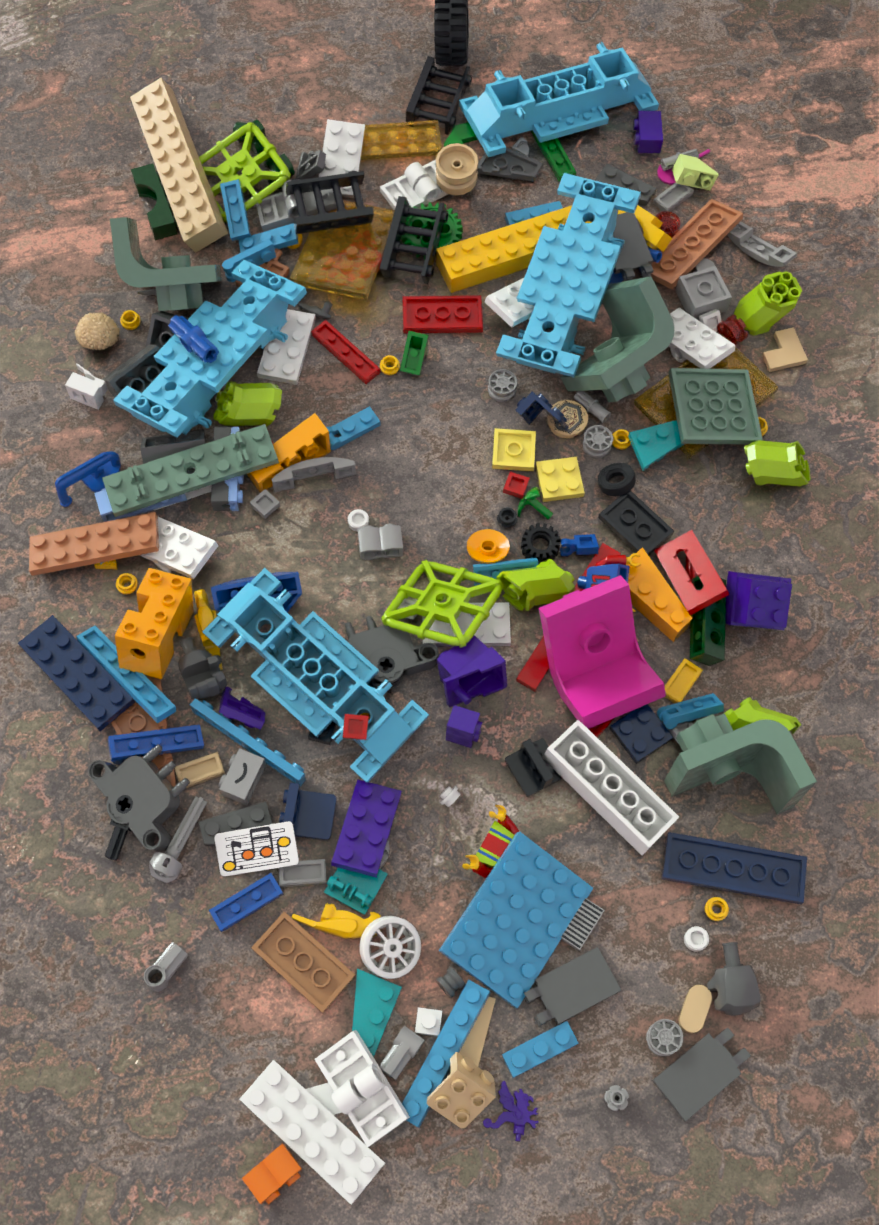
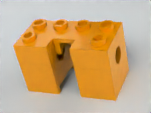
[115,568,194,679]

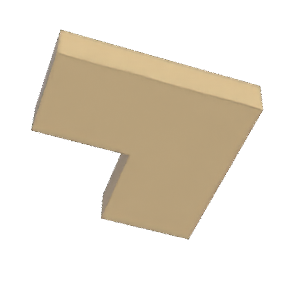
[762,327,808,372]

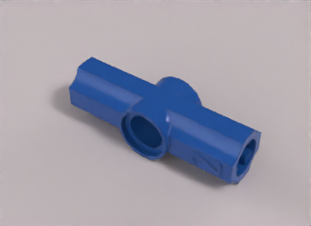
[168,315,219,363]

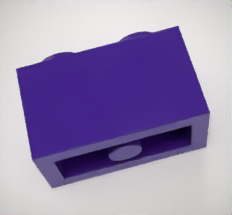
[633,111,663,153]
[446,705,483,748]

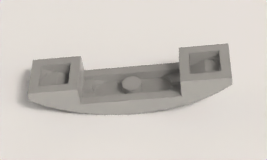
[727,221,797,267]
[272,457,356,492]

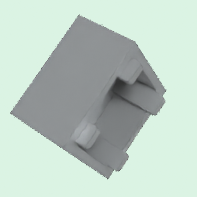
[675,266,732,320]

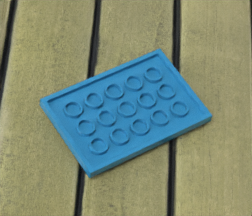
[439,832,593,1008]

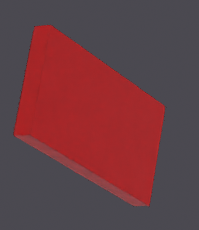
[402,295,483,334]

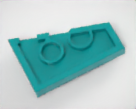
[628,420,684,471]
[352,969,402,1057]

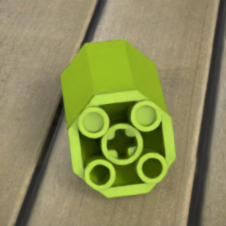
[732,271,802,336]
[213,381,282,427]
[744,440,811,486]
[496,559,575,611]
[723,697,801,734]

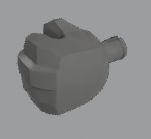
[178,637,228,699]
[707,942,761,1016]

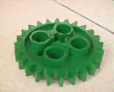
[401,202,463,260]

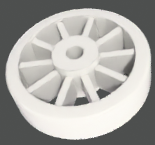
[360,916,421,979]

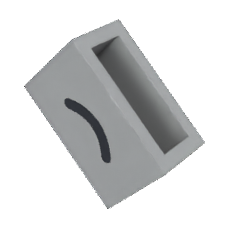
[218,748,266,806]

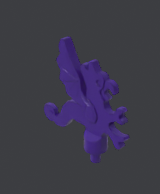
[483,1081,538,1142]

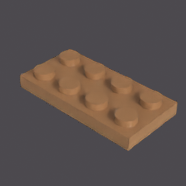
[251,912,356,1014]

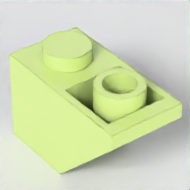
[672,154,718,191]

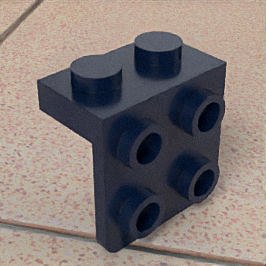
[515,391,569,430]
[279,783,337,840]

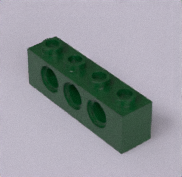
[689,576,726,666]

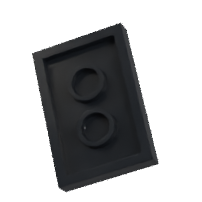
[598,490,674,556]

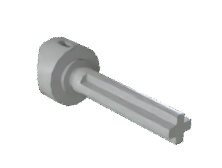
[149,796,207,883]

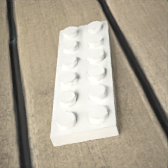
[239,1060,385,1205]

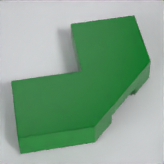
[444,122,478,147]

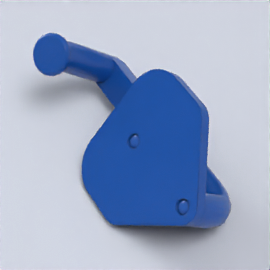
[55,451,121,507]

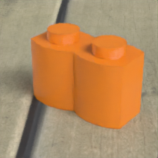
[242,1144,302,1205]

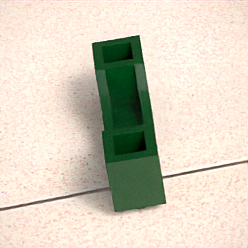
[131,163,178,241]

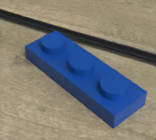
[209,873,284,932]

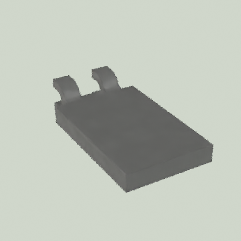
[613,212,654,281]
[524,947,621,1027]
[652,1028,751,1122]

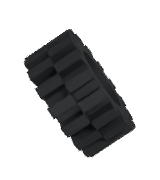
[521,523,561,565]

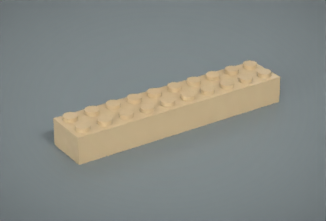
[130,78,228,253]

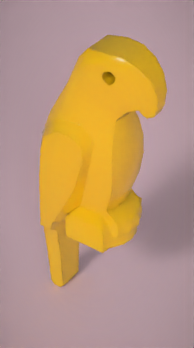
[194,589,223,670]
[292,903,381,939]

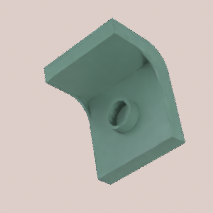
[110,217,222,311]
[560,277,674,402]
[664,714,817,815]

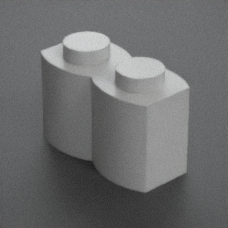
[358,523,403,560]

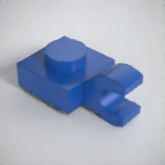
[559,534,599,556]

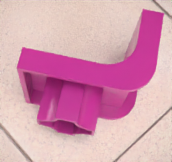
[539,575,666,729]

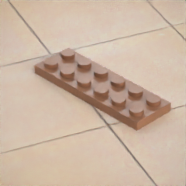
[650,199,743,289]
[29,512,159,576]

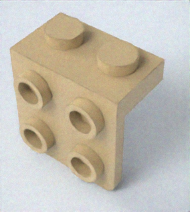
[427,1052,496,1128]

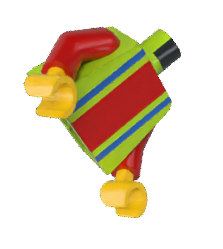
[462,805,519,879]

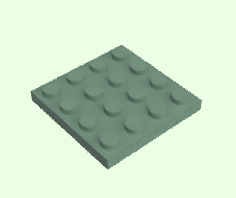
[668,368,763,444]

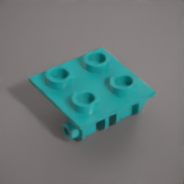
[324,868,388,915]

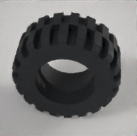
[434,0,469,66]

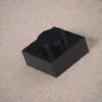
[308,721,337,745]

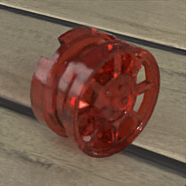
[656,211,680,238]
[717,315,748,346]

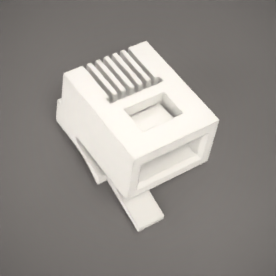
[65,364,108,410]

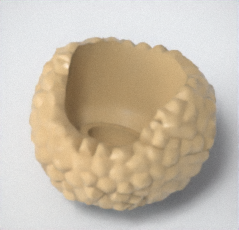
[75,313,120,350]

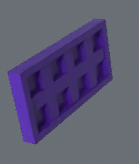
[331,779,402,878]

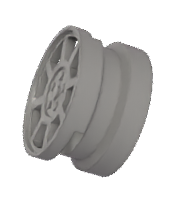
[488,369,517,402]
[582,425,613,459]
[646,1019,683,1057]

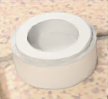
[348,509,369,532]
[684,926,709,952]

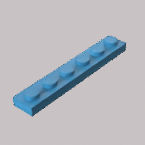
[77,626,176,723]
[190,698,306,787]
[402,979,491,1128]

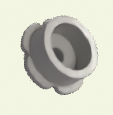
[604,1085,629,1111]

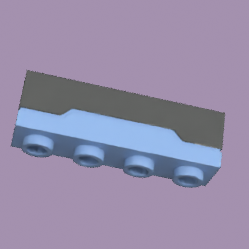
[211,427,244,511]

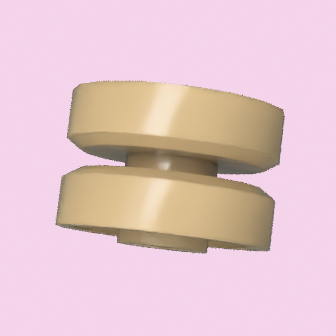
[436,143,478,196]

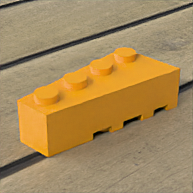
[247,413,331,493]
[626,547,693,642]

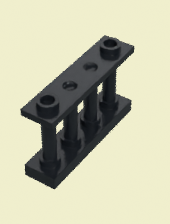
[406,56,472,135]
[286,171,374,234]
[379,196,448,284]

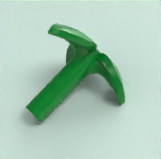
[517,487,553,520]

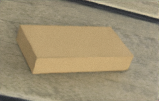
[174,752,226,788]

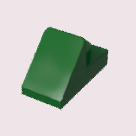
[400,331,429,375]

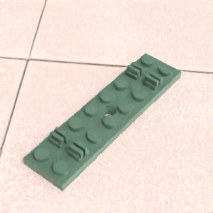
[102,424,279,517]

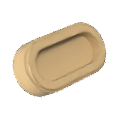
[678,985,712,1034]

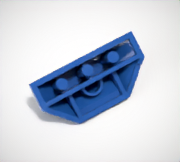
[211,572,302,613]

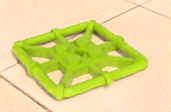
[199,122,291,223]
[381,560,504,648]

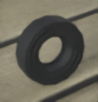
[598,463,636,497]

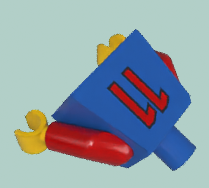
[577,553,641,612]

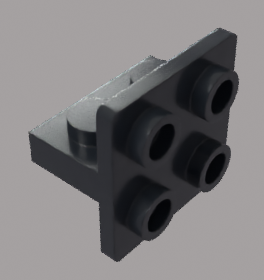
[505,738,563,797]

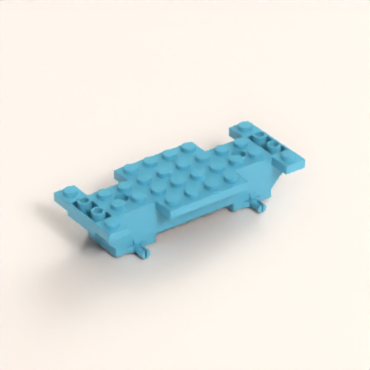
[459,42,659,157]
[496,173,641,378]
[113,260,307,437]
[202,568,429,783]

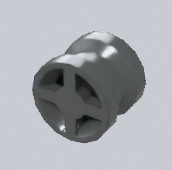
[436,967,466,999]

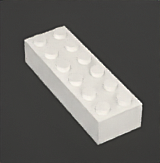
[542,720,679,855]

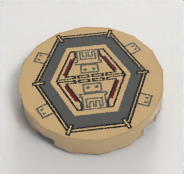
[547,400,588,439]

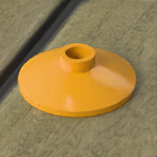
[467,529,510,564]

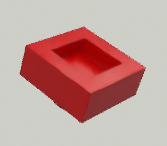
[503,472,530,499]
[343,714,369,740]

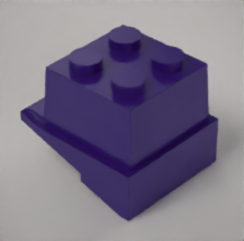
[725,571,792,630]
[437,635,507,707]

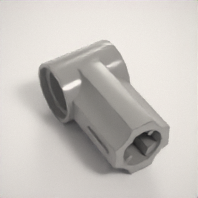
[144,942,189,992]
[379,1026,425,1081]

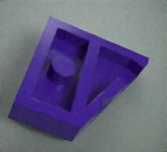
[219,686,266,730]

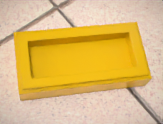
[665,658,703,704]

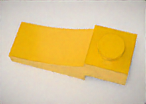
[634,205,672,252]

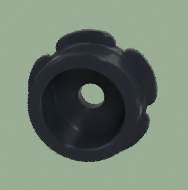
[497,507,518,528]

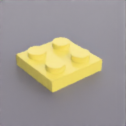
[492,428,536,472]
[535,457,585,502]

